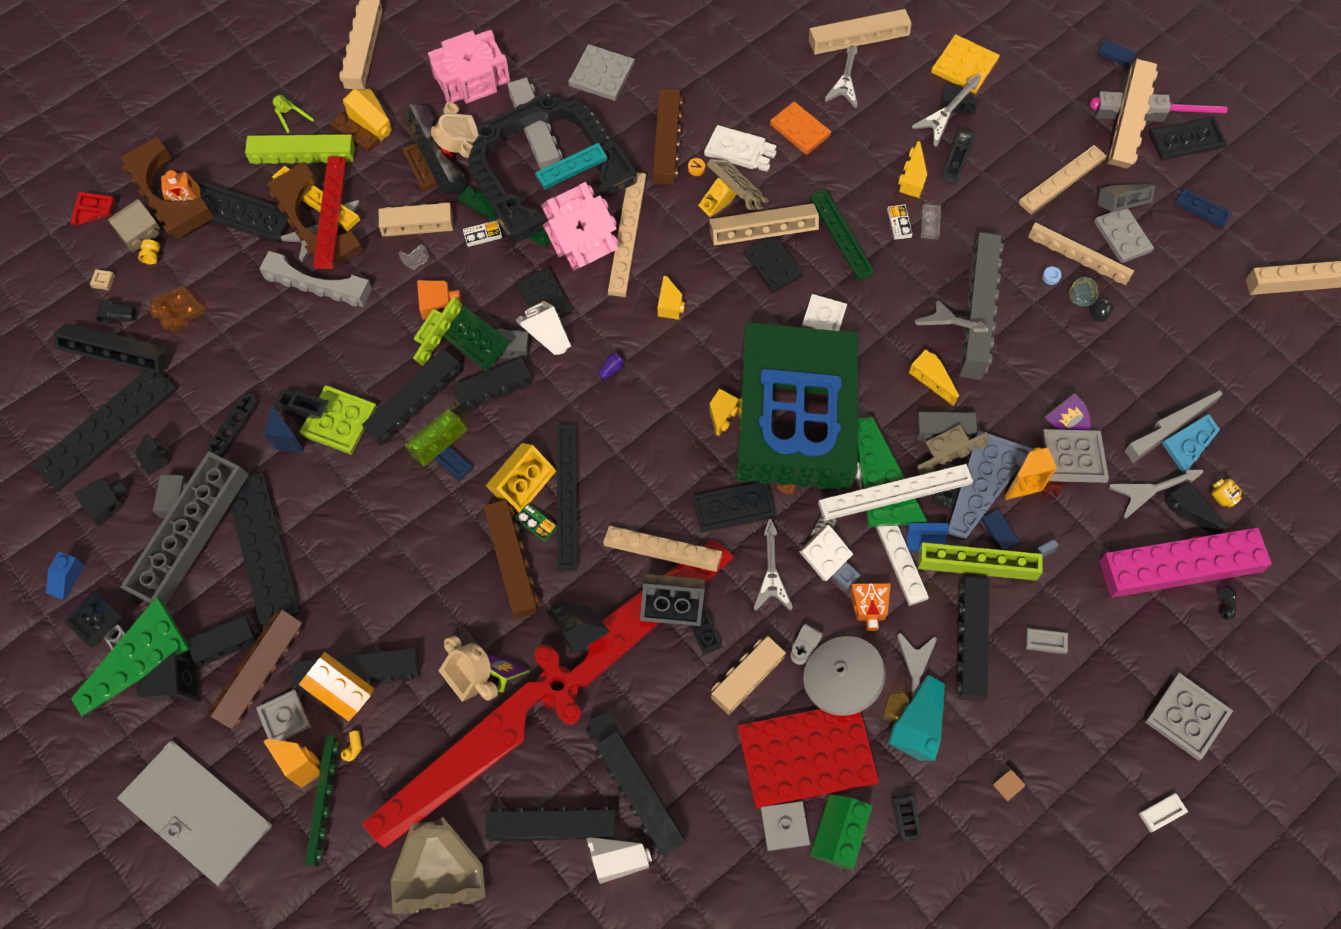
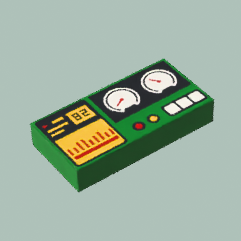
[515,504,557,543]

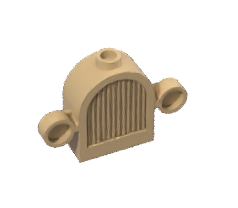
[431,102,478,158]
[439,635,498,702]

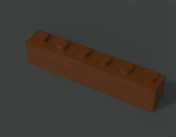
[653,89,683,185]
[483,500,540,620]
[206,610,302,729]

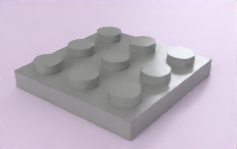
[569,44,635,101]
[1042,429,1109,483]
[1145,673,1233,761]

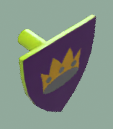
[1045,393,1091,431]
[487,655,529,692]

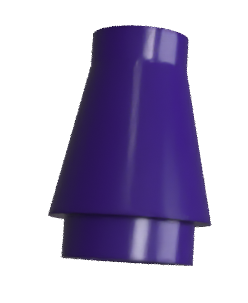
[597,353,624,380]

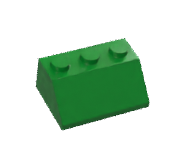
[810,794,873,871]

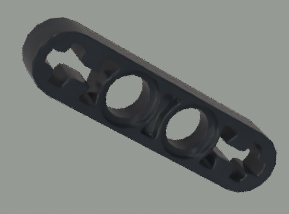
[207,394,258,458]

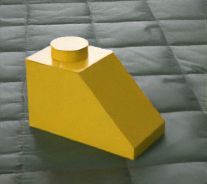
[658,276,685,319]

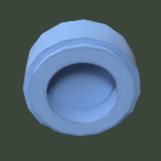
[1042,266,1061,285]

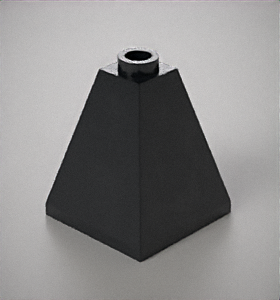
[137,654,201,702]

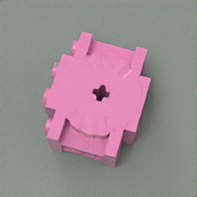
[428,30,510,104]
[541,182,618,271]

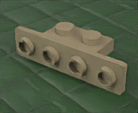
[917,425,989,475]

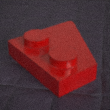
[70,192,116,226]

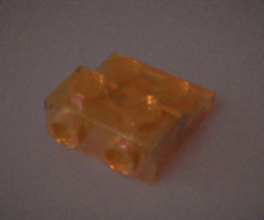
[150,286,205,333]

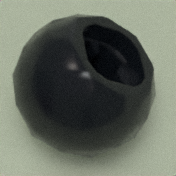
[1090,299,1114,322]

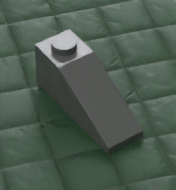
[1098,184,1156,212]

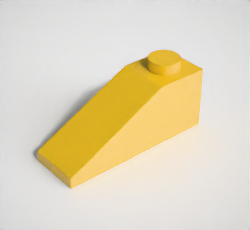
[909,349,959,406]

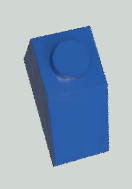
[46,551,85,601]

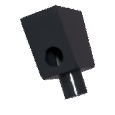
[74,480,128,527]

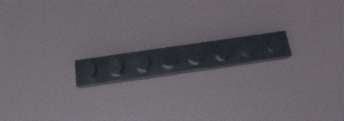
[557,425,578,572]

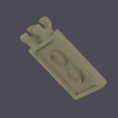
[707,159,769,210]

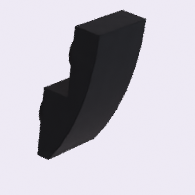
[690,608,722,655]

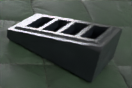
[891,794,922,842]

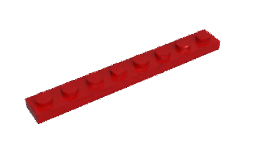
[313,156,347,269]

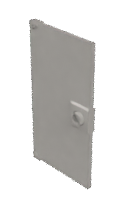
[117,740,272,886]

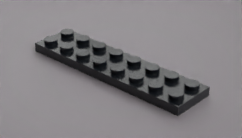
[153,170,289,243]
[32,370,177,492]
[230,473,301,626]

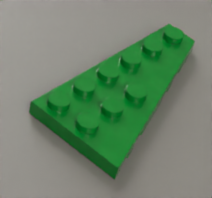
[858,418,927,527]
[71,597,190,716]

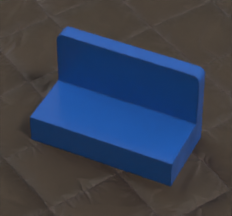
[906,523,949,552]

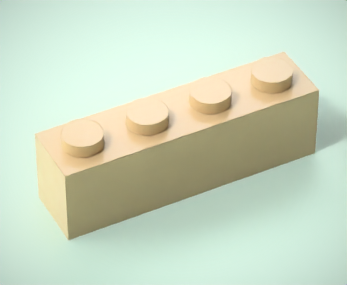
[379,203,453,237]
[711,636,786,715]

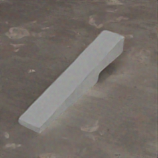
[1125,391,1223,463]

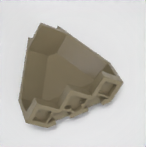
[391,817,485,914]

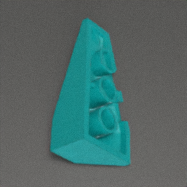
[888,675,945,761]

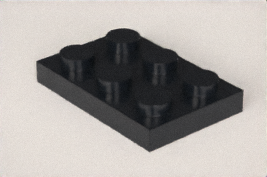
[744,236,803,293]
[516,268,572,319]
[64,591,122,648]

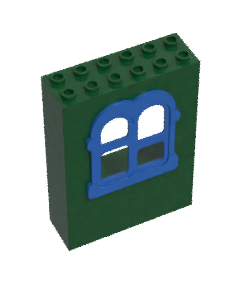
[735,322,858,491]

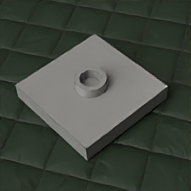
[256,689,311,741]
[760,801,810,851]

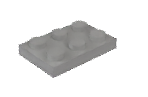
[1094,208,1154,264]

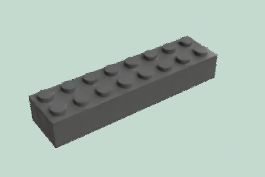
[959,232,1004,380]
[120,451,249,606]

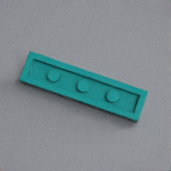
[535,143,607,190]

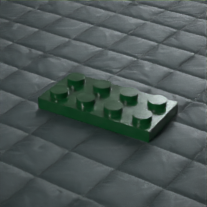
[443,306,511,371]

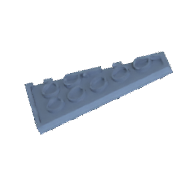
[947,431,1032,540]

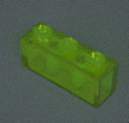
[404,409,467,467]

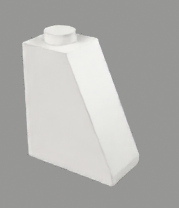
[516,301,571,355]
[587,838,652,884]

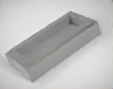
[1025,628,1068,654]

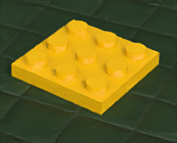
[931,34,1000,94]

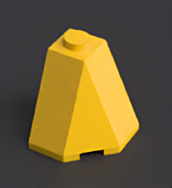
[343,89,392,142]

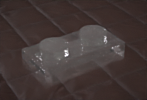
[921,204,941,240]

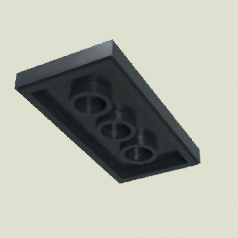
[1148,117,1227,161]
[692,482,777,533]

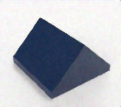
[264,408,303,453]

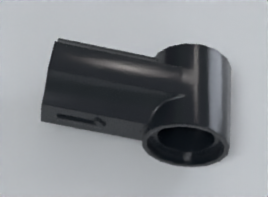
[96,300,137,324]

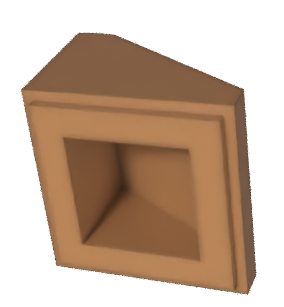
[993,769,1025,801]

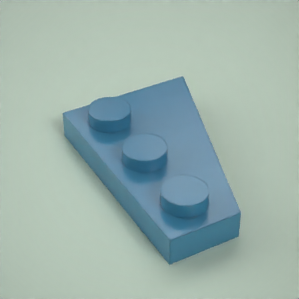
[1162,414,1220,474]

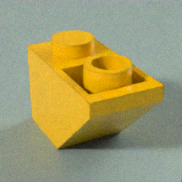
[698,178,737,217]
[709,389,739,436]

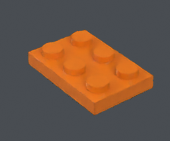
[770,101,831,155]

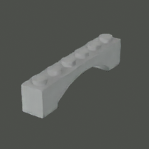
[259,251,372,307]

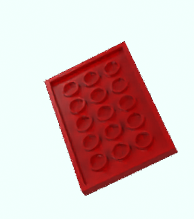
[737,709,879,809]

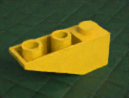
[898,141,927,198]

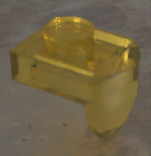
[883,691,909,722]

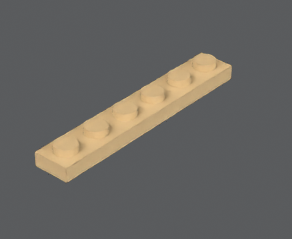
[1019,145,1106,214]
[1028,222,1134,285]
[603,526,722,572]

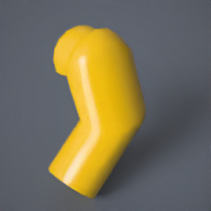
[341,731,362,762]

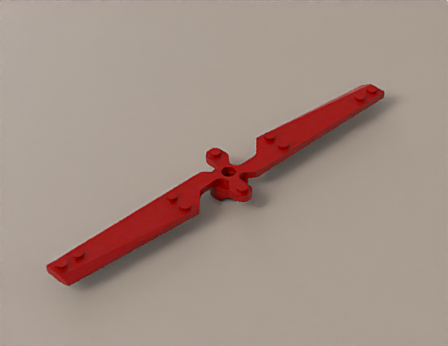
[362,540,734,848]

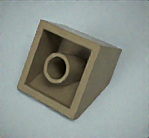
[108,199,162,252]

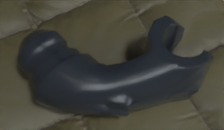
[1218,585,1236,620]

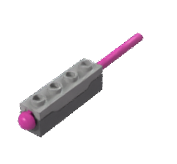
[1089,91,1228,122]

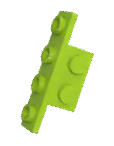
[413,297,462,366]

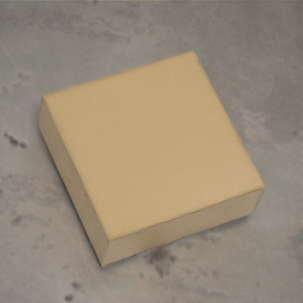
[90,269,115,290]

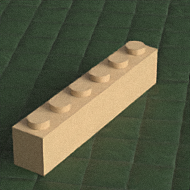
[340,0,383,90]
[809,9,911,55]
[1107,59,1158,169]
[709,203,819,246]
[1245,261,1341,295]

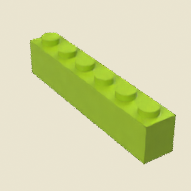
[245,134,355,164]
[918,543,1042,581]

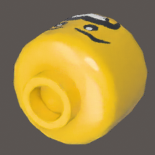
[1211,478,1242,507]

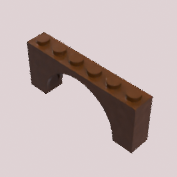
[120,137,214,240]
[267,162,363,274]

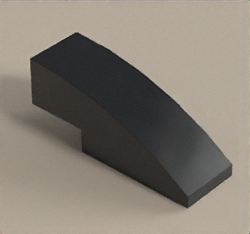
[274,389,329,419]

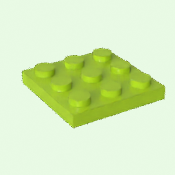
[299,385,377,455]

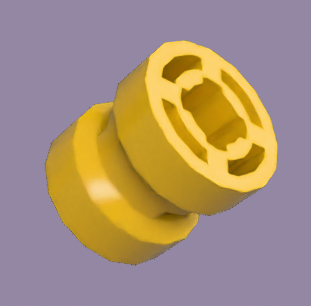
[138,239,160,264]

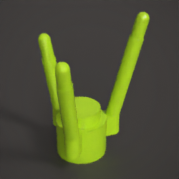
[273,95,314,133]

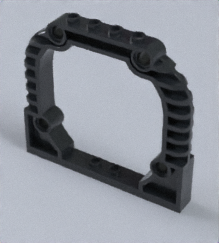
[469,93,637,245]

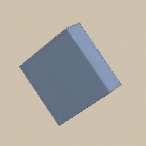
[1034,540,1059,558]
[832,562,861,590]

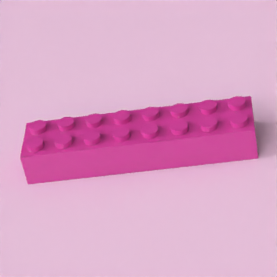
[1099,528,1272,598]

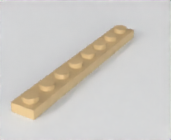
[608,172,646,297]

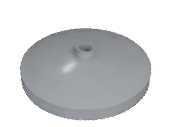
[803,636,886,716]

